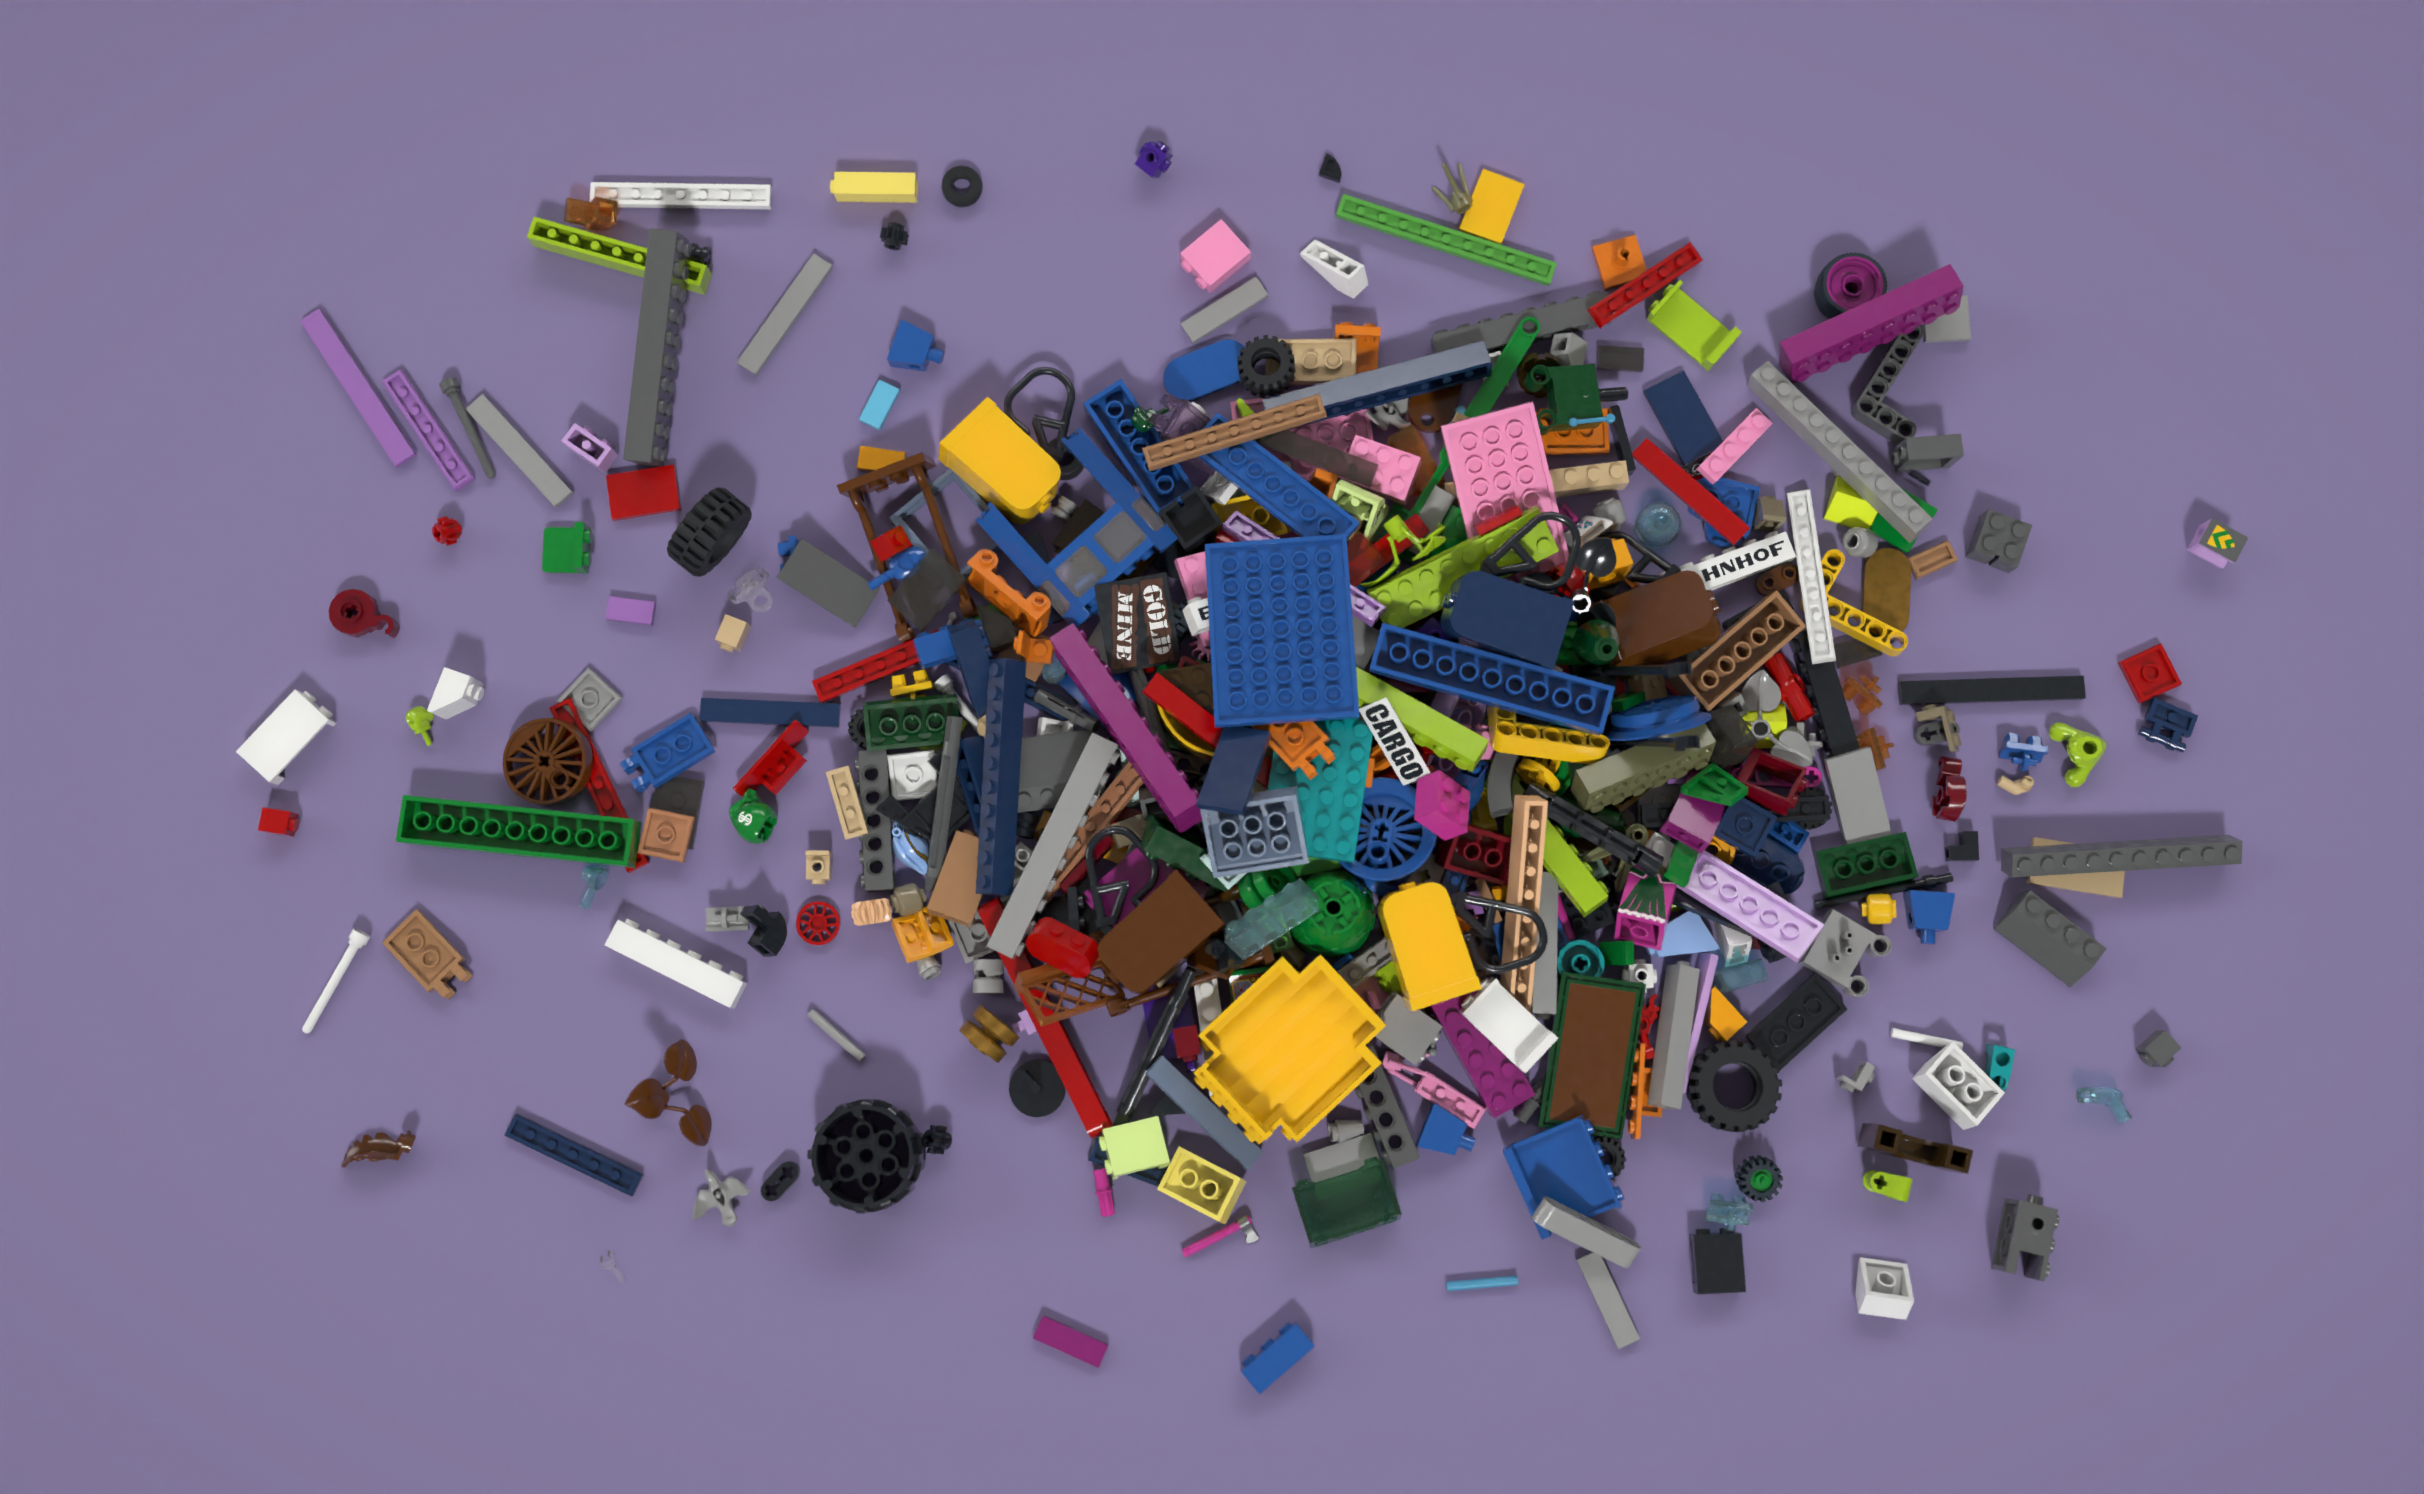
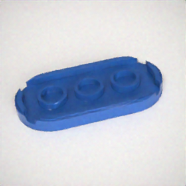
[1163,340,1246,402]

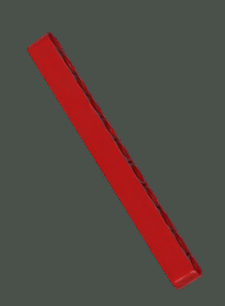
[977,896,1113,1138]

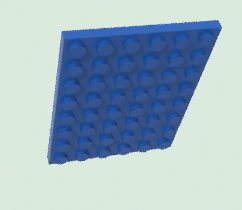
[1205,534,1359,728]

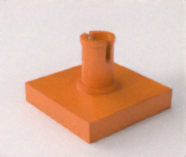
[1591,235,1647,291]

